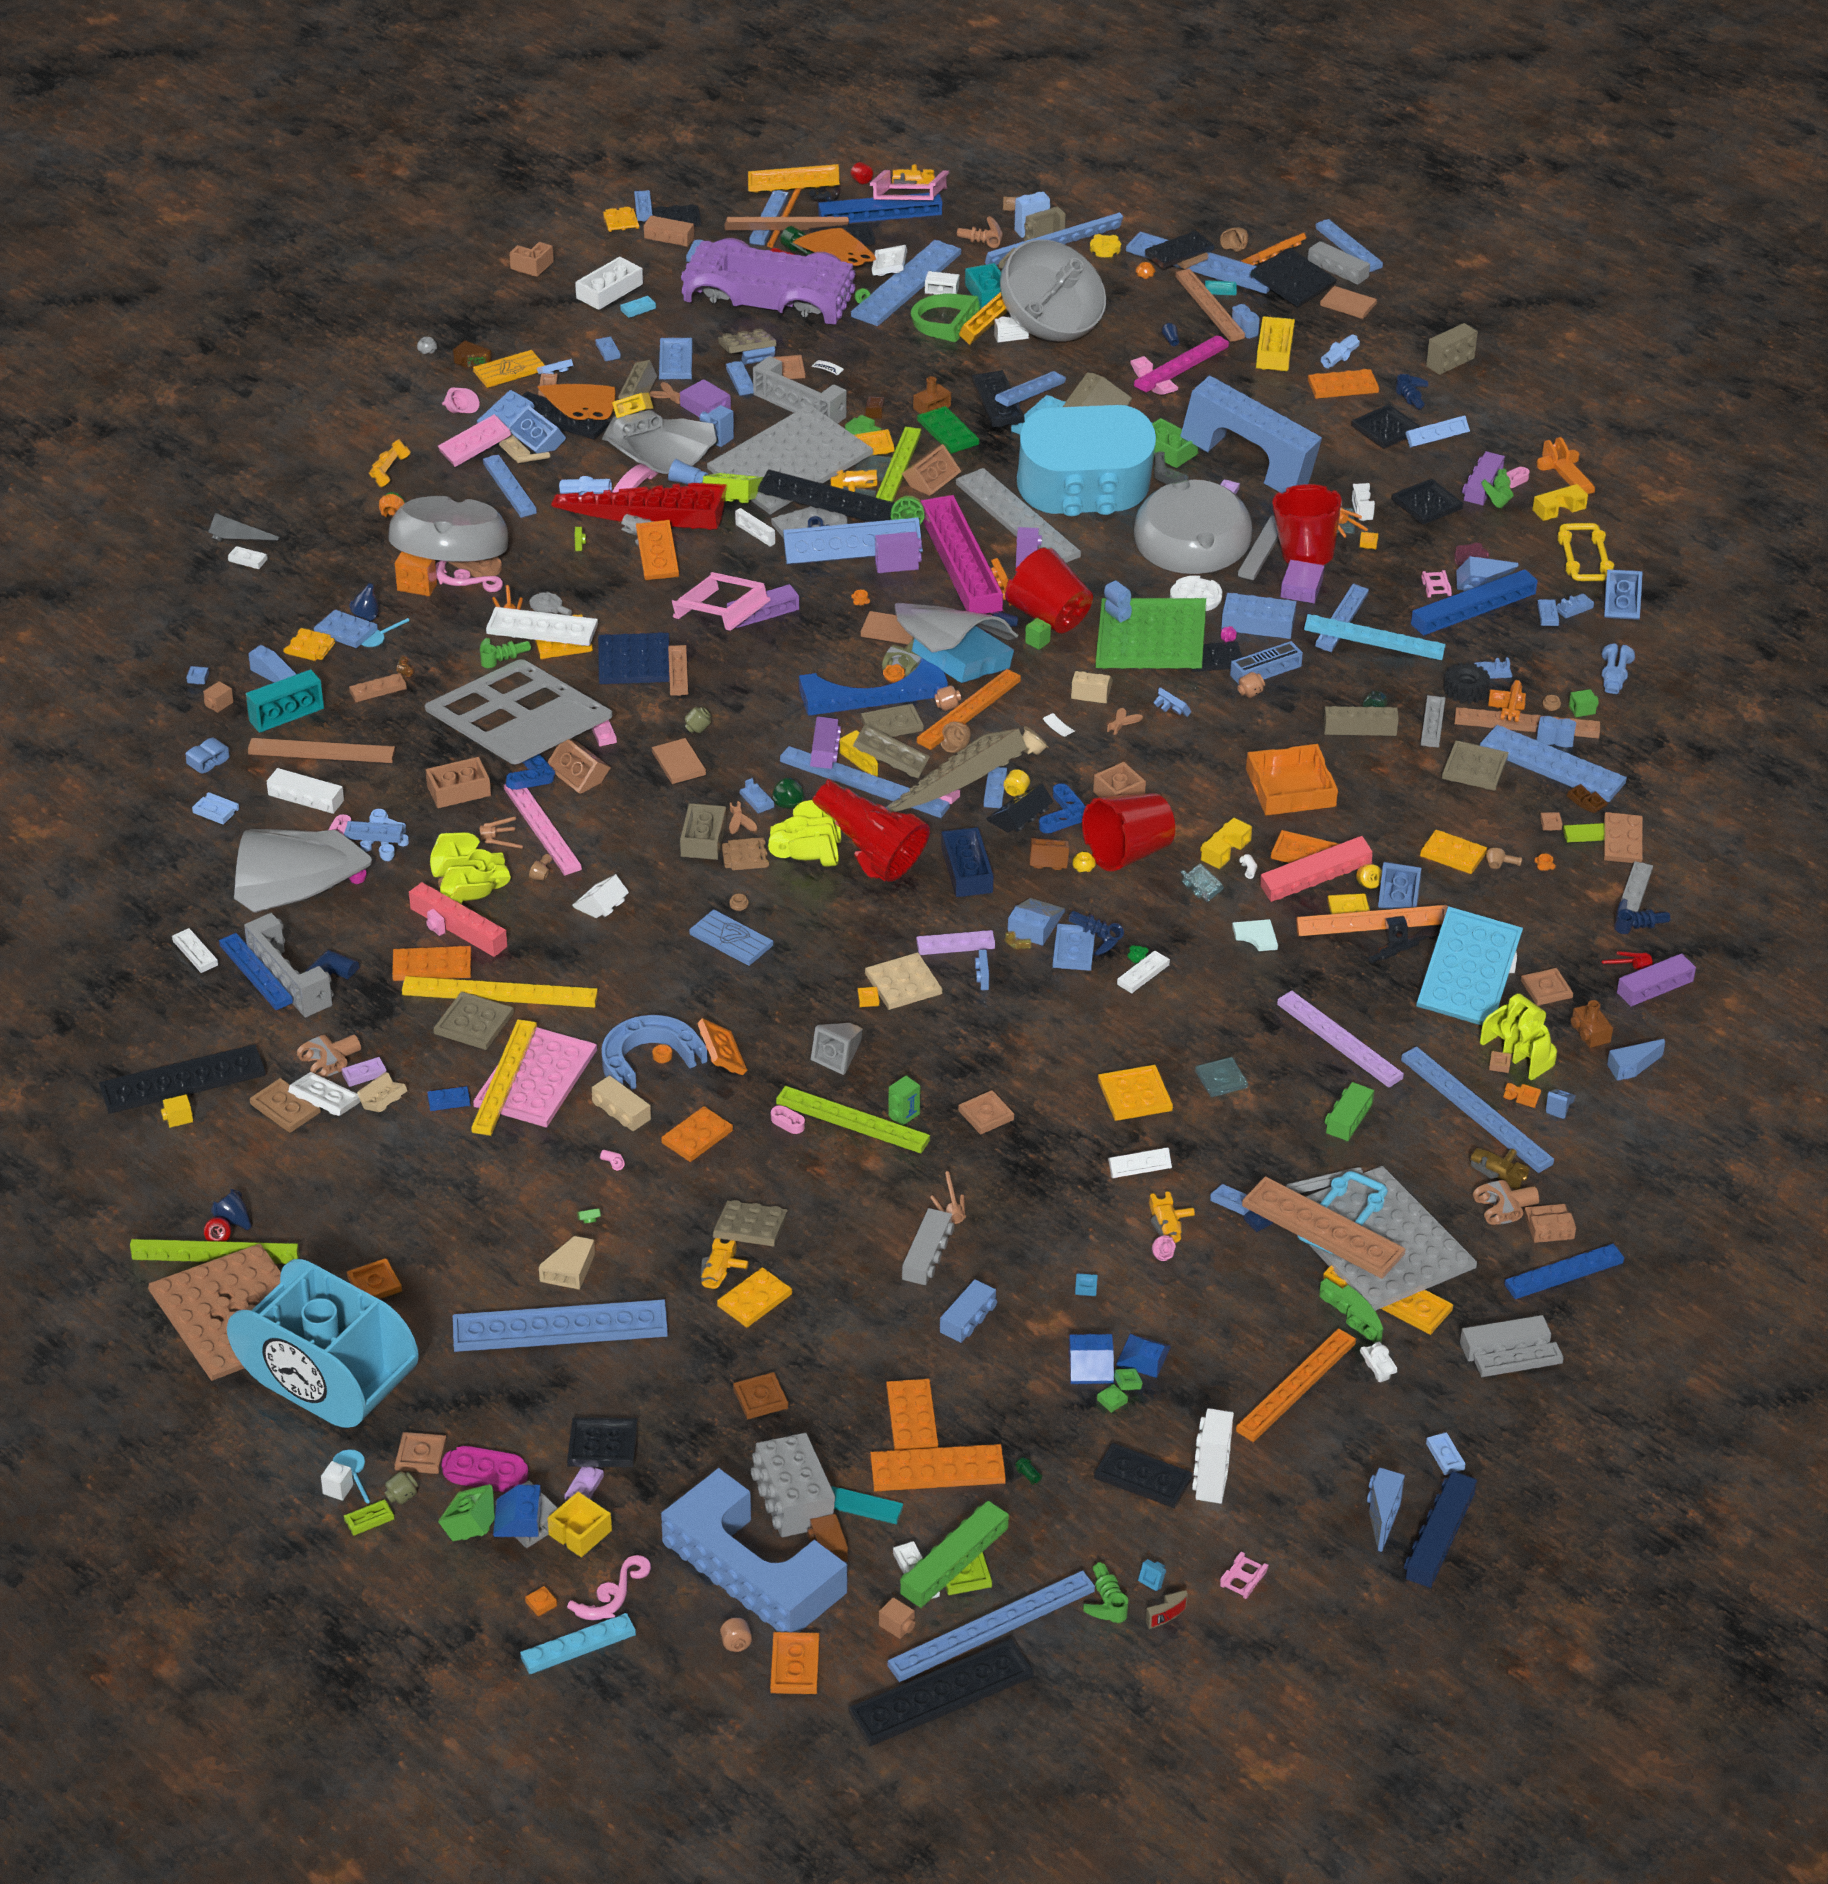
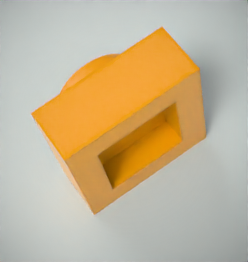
[1359,532,1378,549]
[858,987,879,1007]

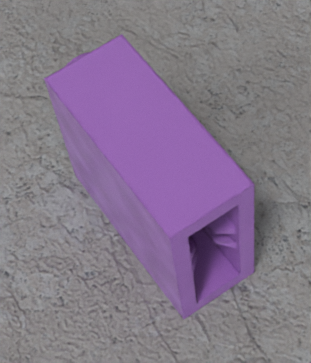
[680,379,731,417]
[875,532,922,573]
[1281,560,1324,603]

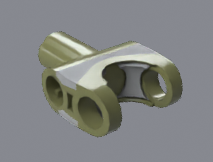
[882,638,922,677]

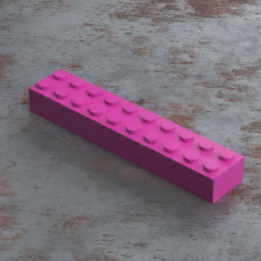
[921,495,1003,614]

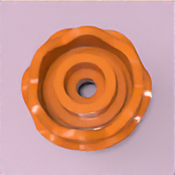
[1136,262,1155,279]
[883,664,905,683]

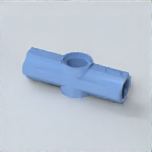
[1321,334,1360,368]
[559,476,612,495]

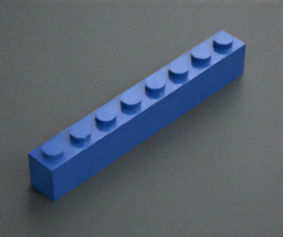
[818,193,942,223]
[1411,569,1538,636]

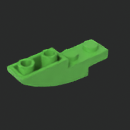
[1319,1278,1383,1343]

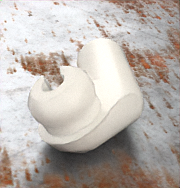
[1239,854,1257,879]

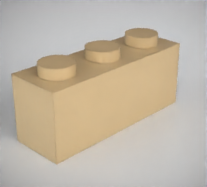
[592,1075,651,1131]

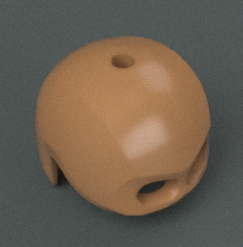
[1220,227,1248,252]
[941,722,971,753]

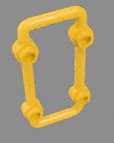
[1558,523,1614,581]

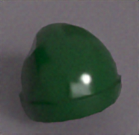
[772,778,805,808]

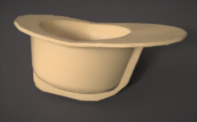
[1022,726,1049,755]

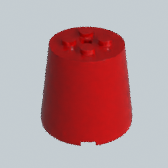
[1272,484,1342,565]
[1005,547,1093,633]
[1082,793,1175,871]

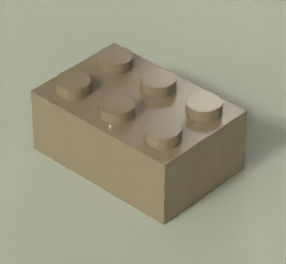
[1426,323,1478,375]
[680,803,726,860]

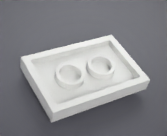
[872,245,907,276]
[288,1072,360,1116]

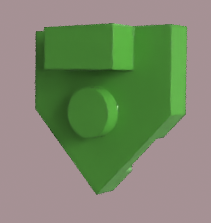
[845,415,881,435]

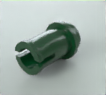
[1015,1457,1042,1485]

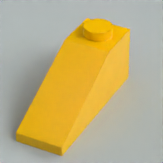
[840,730,878,777]

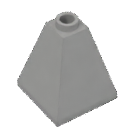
[811,1023,863,1075]

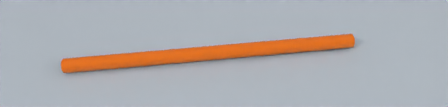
[767,188,802,248]

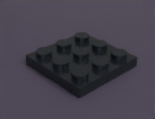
[1351,404,1421,449]
[1392,478,1464,525]
[567,1418,638,1468]

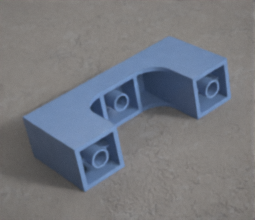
[1180,375,1322,493]
[661,1468,847,1633]

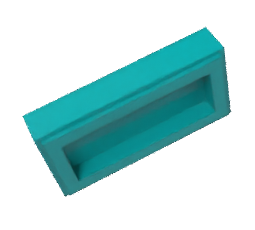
[1205,281,1237,295]

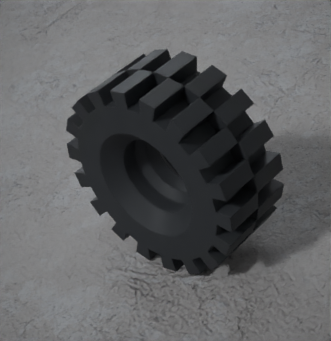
[1444,662,1490,704]

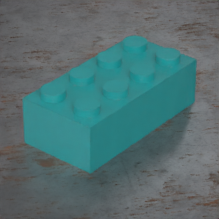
[246,669,324,733]

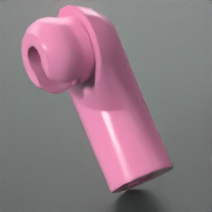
[600,1150,625,1170]

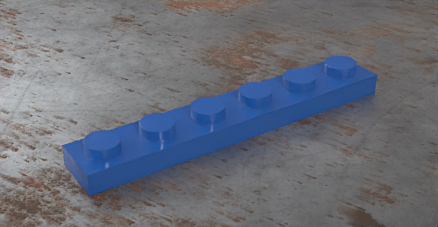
[219,933,293,1010]
[1505,1244,1624,1299]

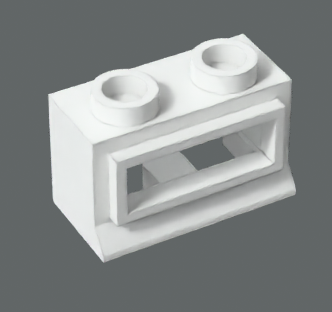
[1352,483,1375,521]

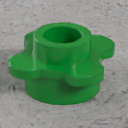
[1128,945,1148,963]

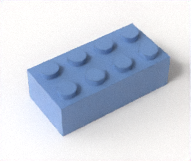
[1221,593,1297,639]

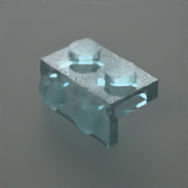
[1180,863,1224,902]

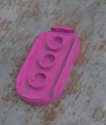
[442,1446,528,1492]

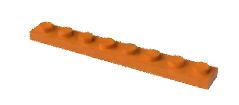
[917,669,1021,750]
[1296,905,1448,937]
[1236,1328,1356,1442]

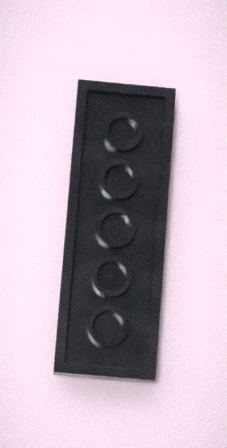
[972,370,1025,427]
[522,391,611,440]

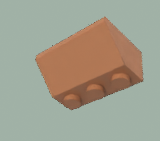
[902,444,961,496]
[547,738,611,794]

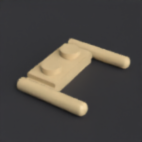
[498,434,550,463]

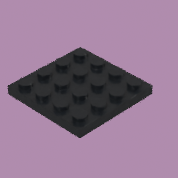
[1250,247,1337,307]

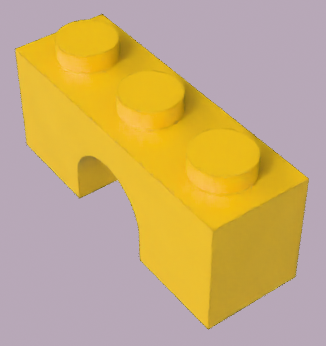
[1533,484,1588,521]
[1201,818,1252,869]

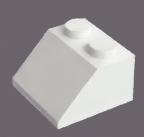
[573,874,629,918]

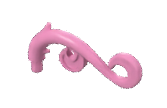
[435,561,503,592]
[567,1555,651,1620]

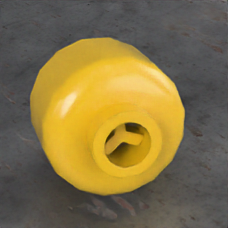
[1003,769,1030,796]
[1356,863,1382,889]

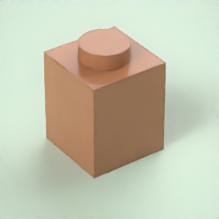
[203,681,233,713]
[879,1597,915,1639]

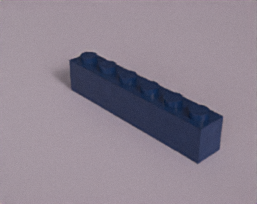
[1404,1471,1477,1588]

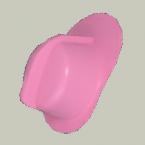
[442,388,479,414]

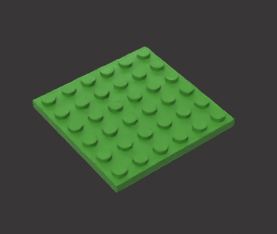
[1096,598,1206,669]

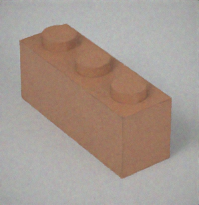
[644,216,694,247]

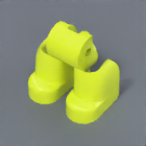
[768,800,841,867]
[430,833,511,904]
[1480,994,1557,1080]

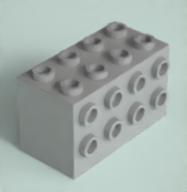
[751,1433,835,1537]

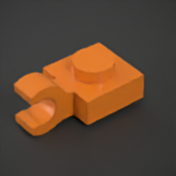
[1503,1083,1541,1108]

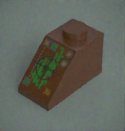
[453,341,492,368]

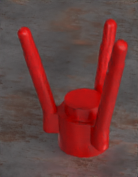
[1602,951,1652,970]

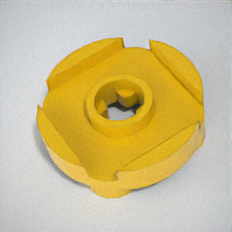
[1090,234,1121,257]

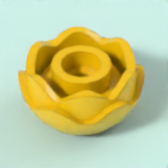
[1072,852,1096,872]

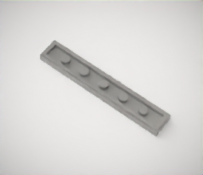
[1238,515,1279,580]

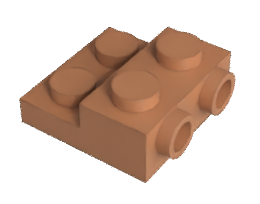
[1524,1204,1576,1243]

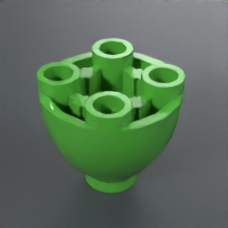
[891,496,925,525]

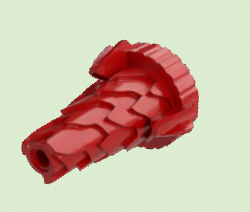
[812,779,930,882]

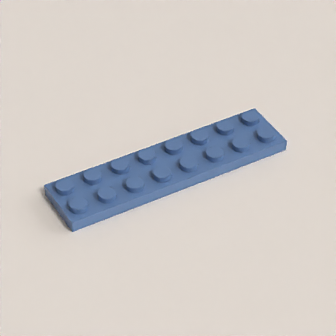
[783,518,922,565]
[1480,725,1627,802]

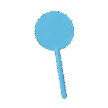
[361,618,409,647]
[333,1450,370,1503]

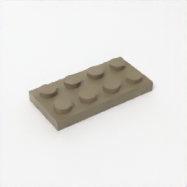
[853,724,930,778]

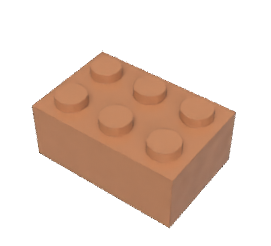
[426,757,491,808]

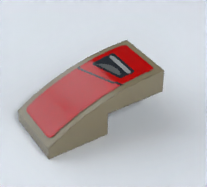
[1146,1590,1188,1629]

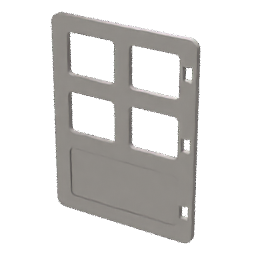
[425,659,612,764]

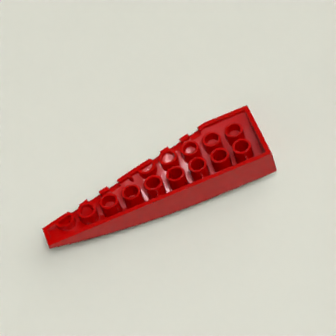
[551,483,727,530]

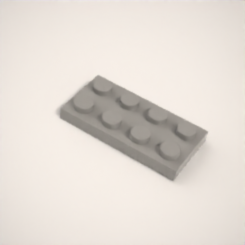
[771,506,847,537]

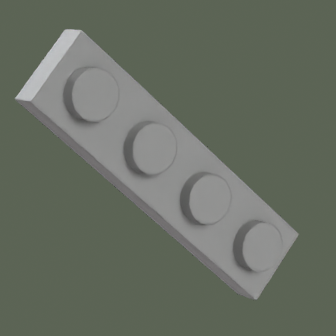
[1421,695,1445,747]
[1621,861,1653,912]
[1475,1342,1563,1377]

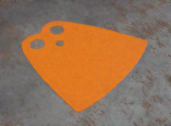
[792,228,876,265]
[537,384,615,420]

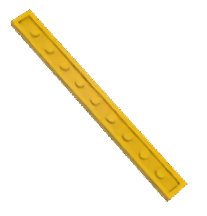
[402,976,598,1007]

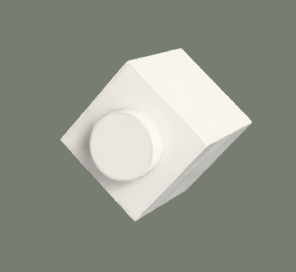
[321,1461,353,1501]

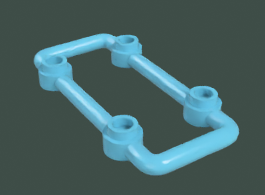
[1298,1171,1388,1254]

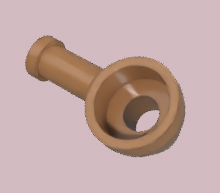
[1486,848,1522,869]
[529,854,552,880]

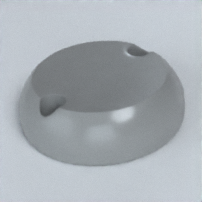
[1000,239,1106,342]
[1134,480,1252,574]
[389,496,509,562]

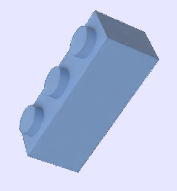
[940,1280,997,1343]

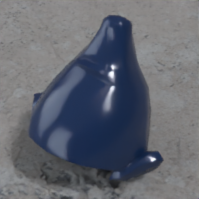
[349,583,379,621]
[211,1189,252,1230]

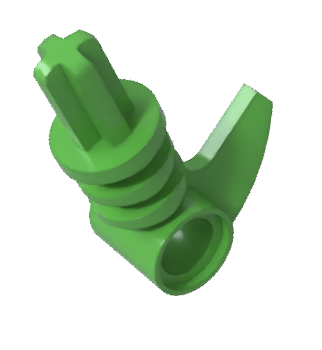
[1481,468,1514,508]
[480,638,531,668]
[1083,1562,1128,1623]

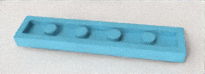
[520,1613,636,1675]

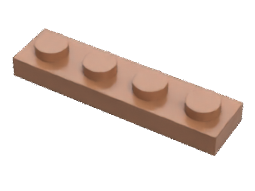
[668,645,688,696]

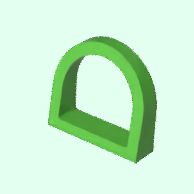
[911,293,981,342]

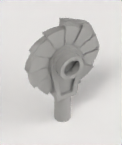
[530,592,572,616]

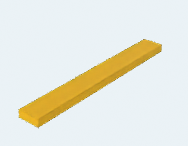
[471,1019,537,1136]

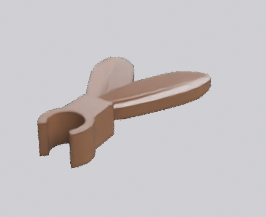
[649,382,680,404]
[1107,708,1143,735]
[729,801,757,834]

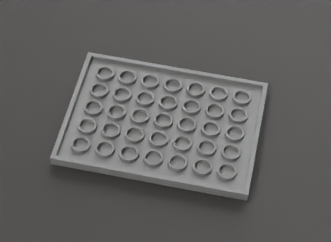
[707,404,873,514]
[1306,1166,1477,1311]

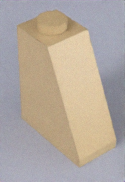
[539,1236,595,1290]

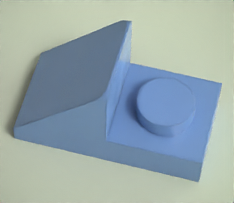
[1546,1089,1576,1119]

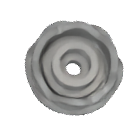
[417,337,437,354]

